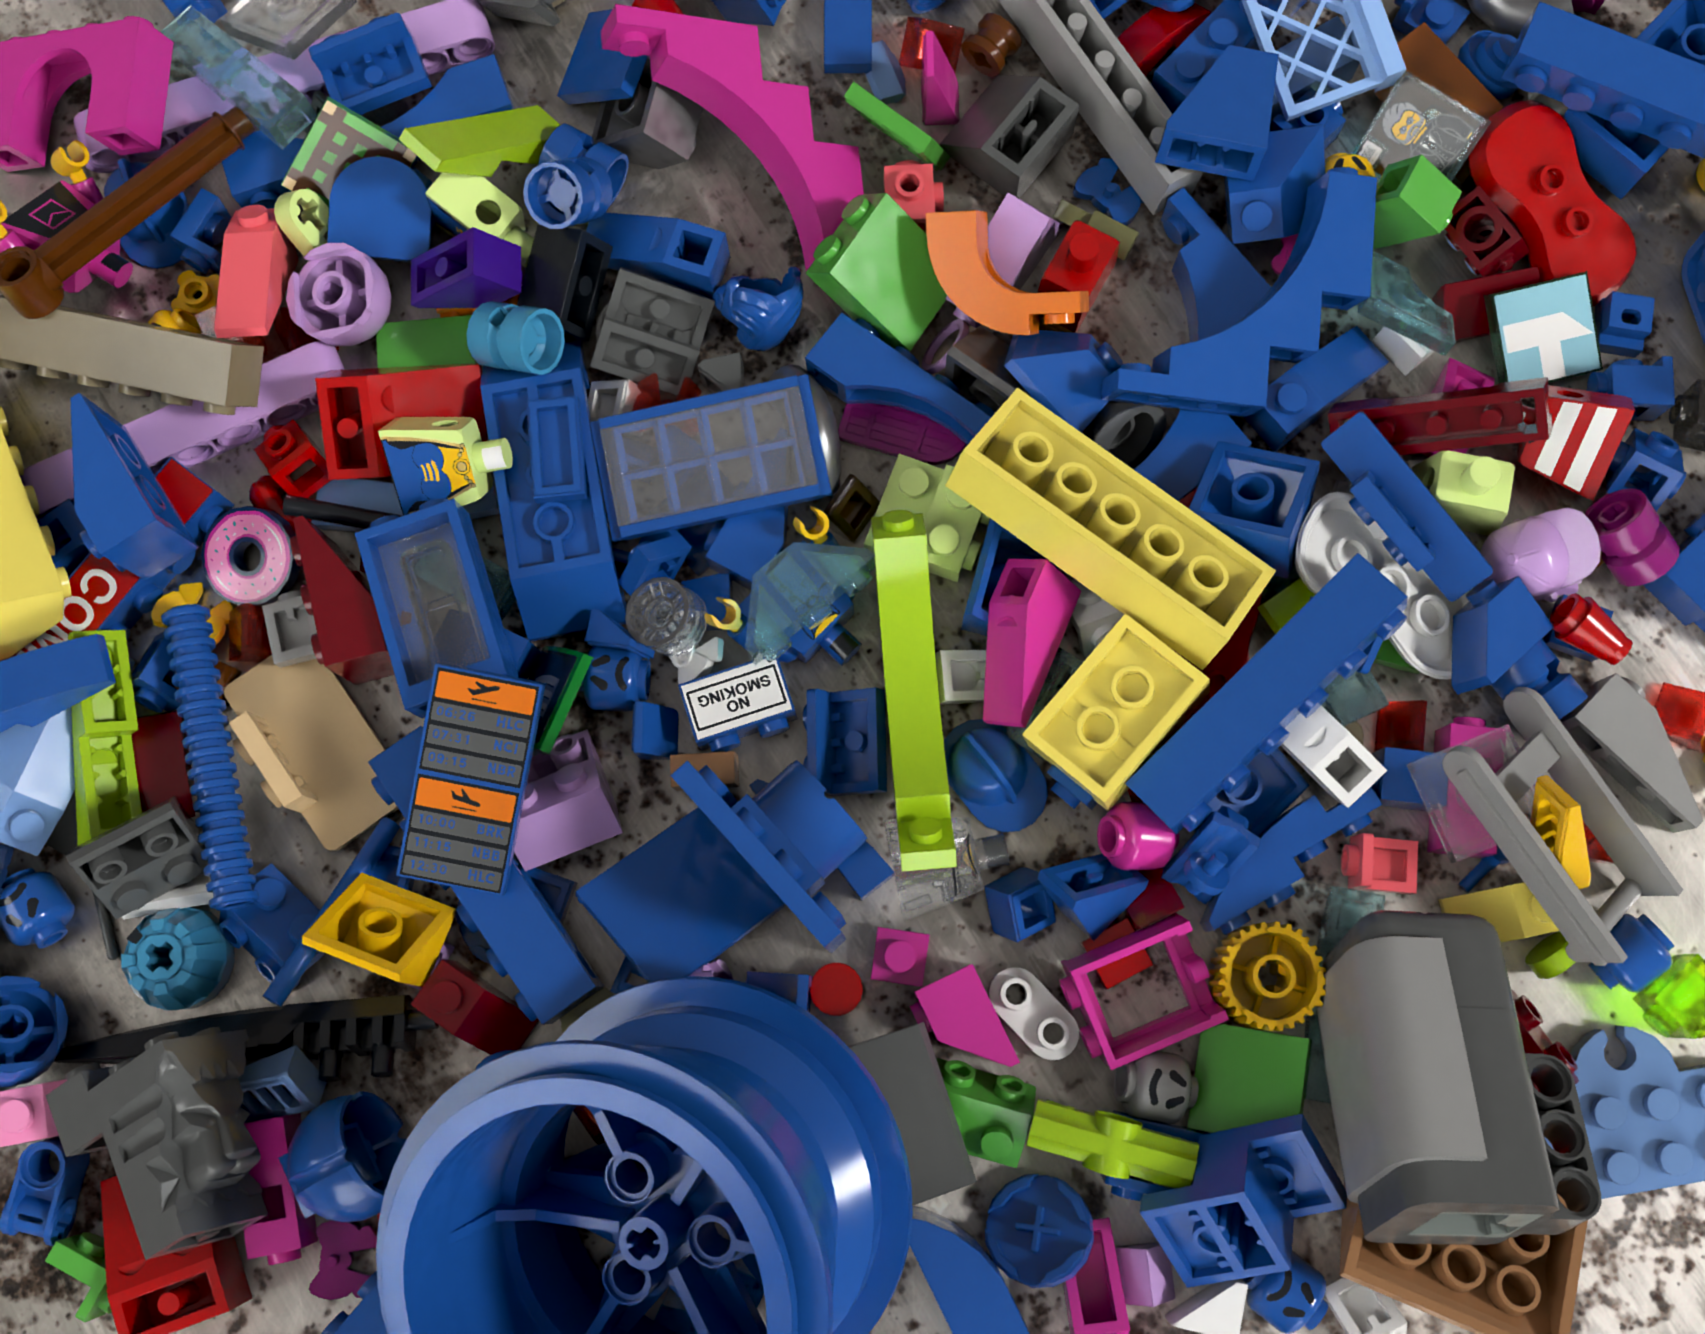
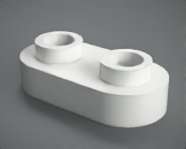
[988,967,1079,1060]

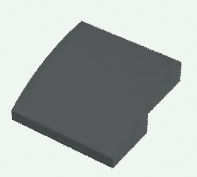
[590,267,715,398]

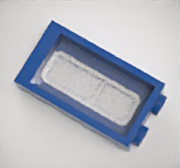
[354,498,519,718]

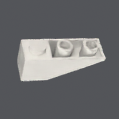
[1280,706,1387,808]

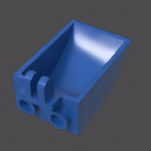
[910,1206,1030,1334]

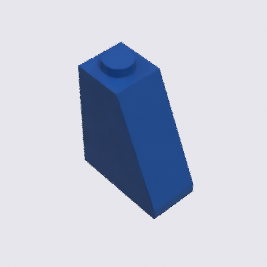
[1155,45,1279,181]

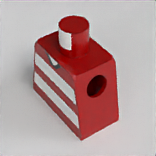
[1517,385,1635,501]

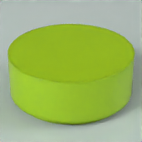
[1525,931,1576,979]

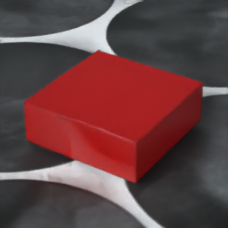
[1080,918,1153,990]

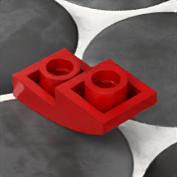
[1117,3,1212,77]

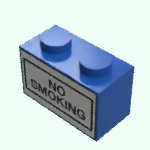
[678,653,798,752]

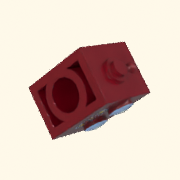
[1445,185,1530,277]

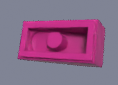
[921,31,960,125]

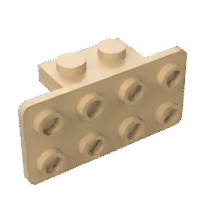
[224,655,399,851]

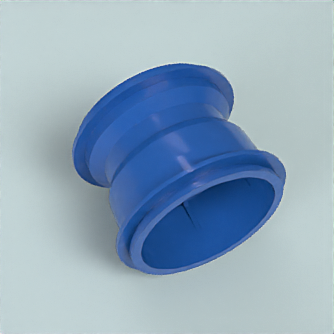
[376,976,913,1334]

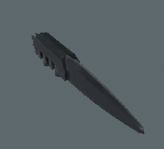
[54,995,439,1082]

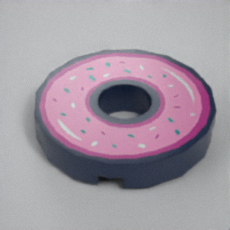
[201,506,300,607]

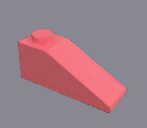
[214,205,299,338]

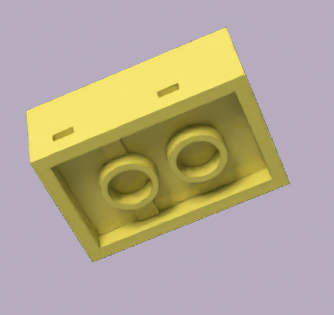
[1022,613,1210,812]

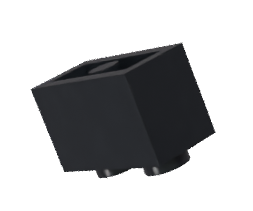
[517,225,613,342]

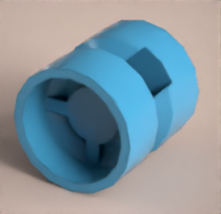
[466,301,565,375]

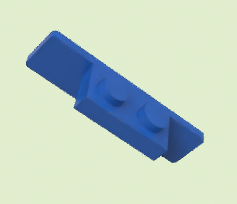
[1321,411,1493,602]

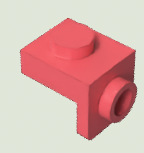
[1341,833,1419,895]

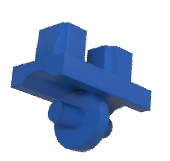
[1161,806,1261,905]

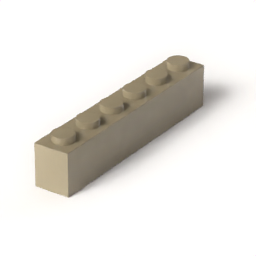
[0,295,264,415]

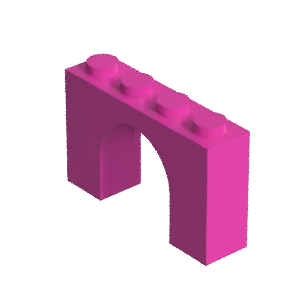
[0,16,174,172]

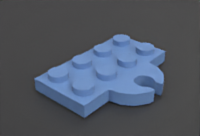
[1545,1025,1705,1199]

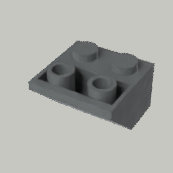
[939,74,1080,198]
[66,796,208,920]

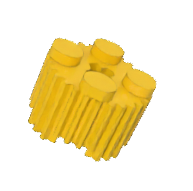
[1209,921,1326,1031]

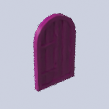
[838,403,967,465]

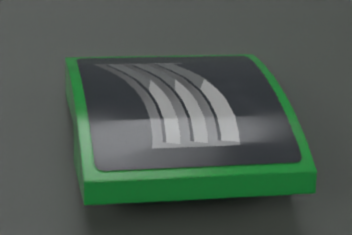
[528,646,593,755]

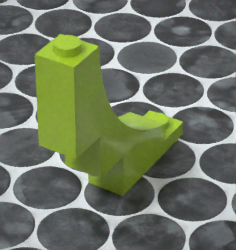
[871,510,957,872]

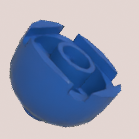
[0,976,69,1087]

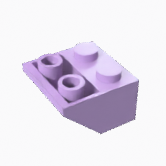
[514,729,623,872]

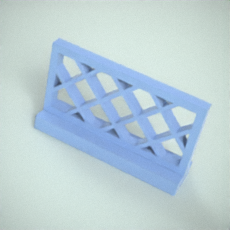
[1241,0,1406,121]

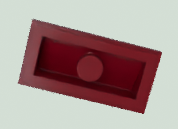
[1432,267,1541,344]

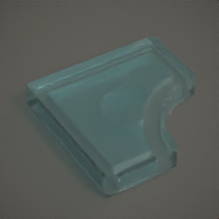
[1357,251,1456,356]

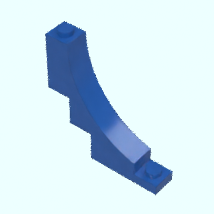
[1101,167,1377,417]
[1134,187,1271,501]

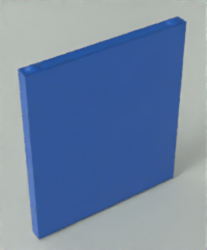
[575,807,785,982]

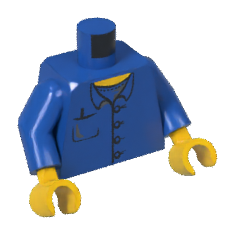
[704,506,862,666]

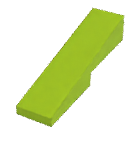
[399,105,560,177]
[68,630,142,846]

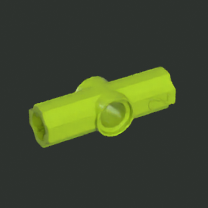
[1026,1098,1199,1188]

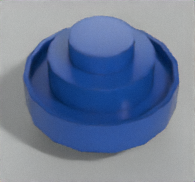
[1458,30,1518,100]

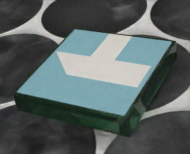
[1484,271,1603,384]

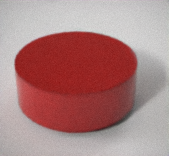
[810,963,863,1016]

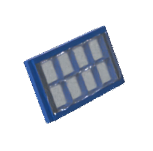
[590,374,832,542]

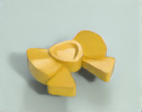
[151,582,235,645]

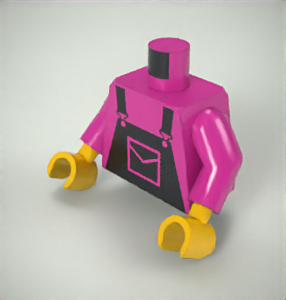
[0,140,133,293]

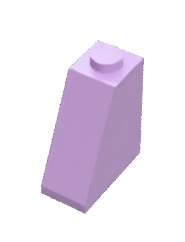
[946,193,1064,328]

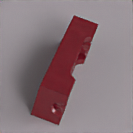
[1327,377,1553,455]

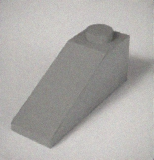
[1560,673,1704,833]

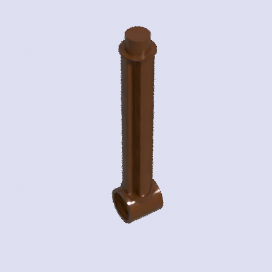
[0,106,255,319]

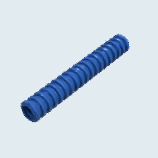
[161,604,259,911]

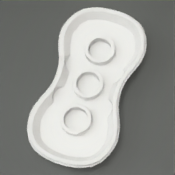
[1295,492,1473,680]

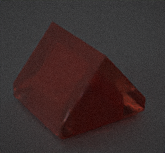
[229,603,272,662]
[1374,700,1427,752]

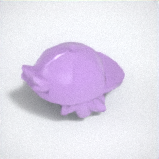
[1475,507,1601,602]

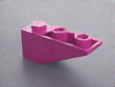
[983,559,1082,728]

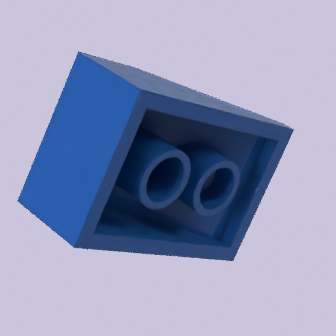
[70,392,198,581]

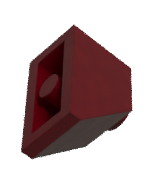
[410,959,540,1055]

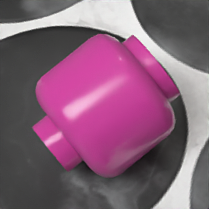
[1097,802,1180,871]

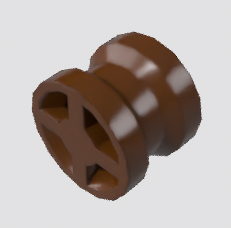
[961,13,1022,77]

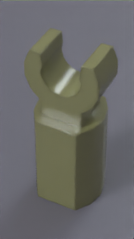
[1053,199,1139,261]

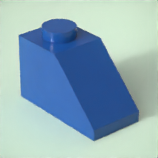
[1451,576,1554,695]

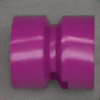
[1585,488,1679,587]

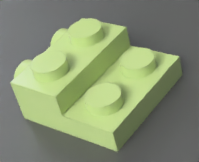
[864,453,990,582]

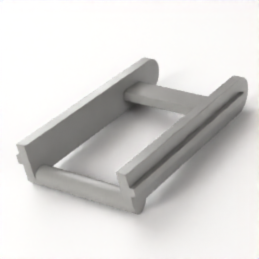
[1442,687,1683,966]

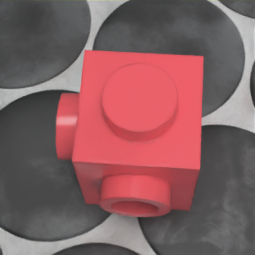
[884,160,944,233]

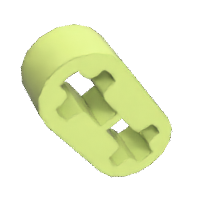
[274,189,329,256]

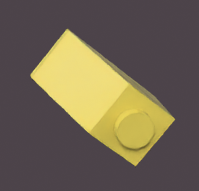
[1438,882,1559,942]

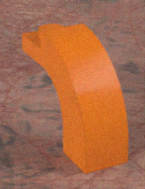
[926,210,1089,335]

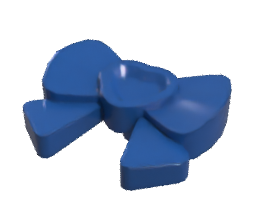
[1072,158,1144,226]

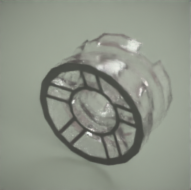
[625,577,707,656]

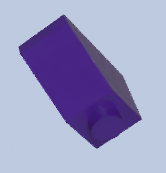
[411,227,523,308]

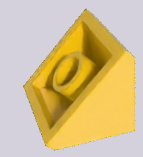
[302,873,455,987]

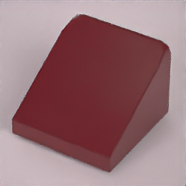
[1123,868,1185,931]

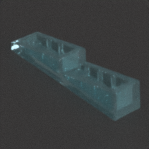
[161,5,317,150]

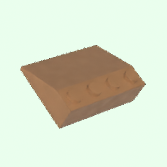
[1339,1182,1588,1334]

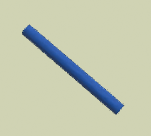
[263,817,400,1007]

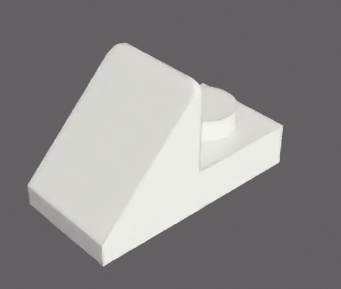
[1165,1279,1248,1334]

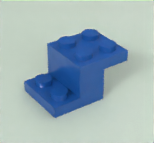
[1139,1114,1347,1288]

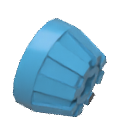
[121,907,235,1011]

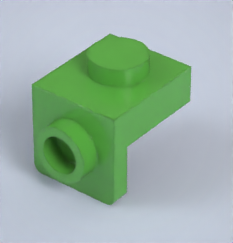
[45,1232,112,1322]

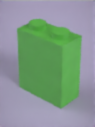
[805,193,947,351]

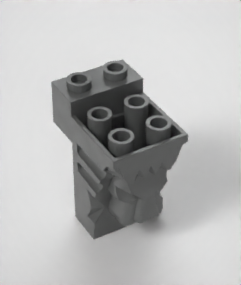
[46,1027,269,1260]

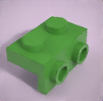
[936,1058,1036,1168]

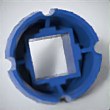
[278,1091,407,1223]

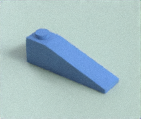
[0,658,135,856]

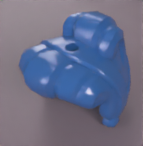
[713,267,804,351]

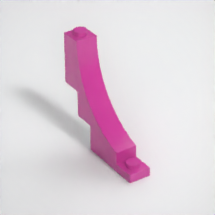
[600,4,864,271]

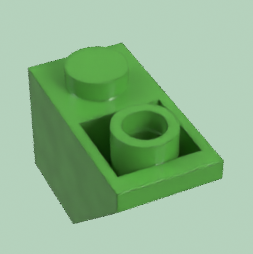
[1373,154,1462,250]

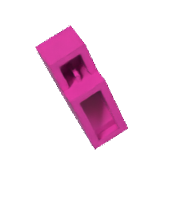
[1063,1217,1130,1334]

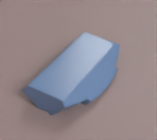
[865,40,906,105]

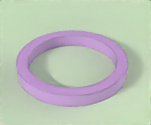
[922,319,969,374]

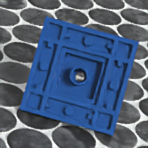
[670,760,867,953]

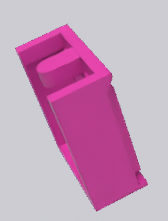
[1059,912,1229,1070]

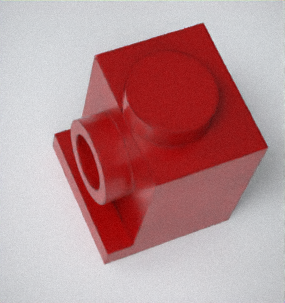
[253,419,331,498]

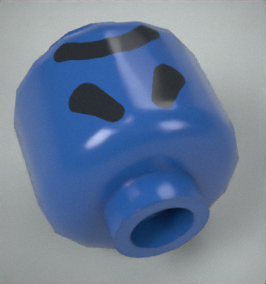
[578,647,651,712]
[0,868,75,949]
[1243,1250,1328,1334]

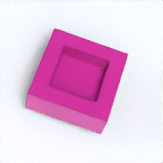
[870,927,930,987]

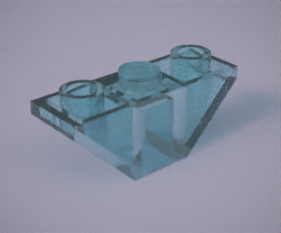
[745,542,875,666]

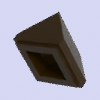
[823,474,880,543]

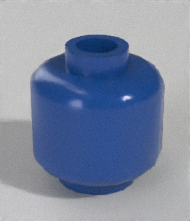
[1588,914,1675,993]

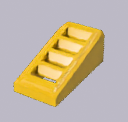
[1530,775,1591,889]

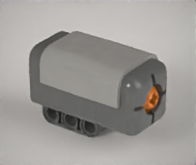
[1316,910,1602,1245]

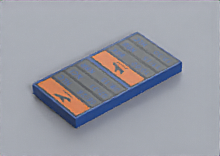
[396,662,546,896]

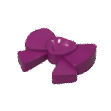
[309,1220,377,1300]

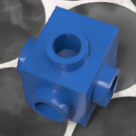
[1606,428,1686,512]

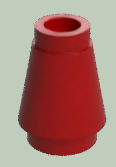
[1549,593,1633,665]

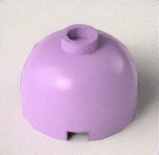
[286,243,392,346]

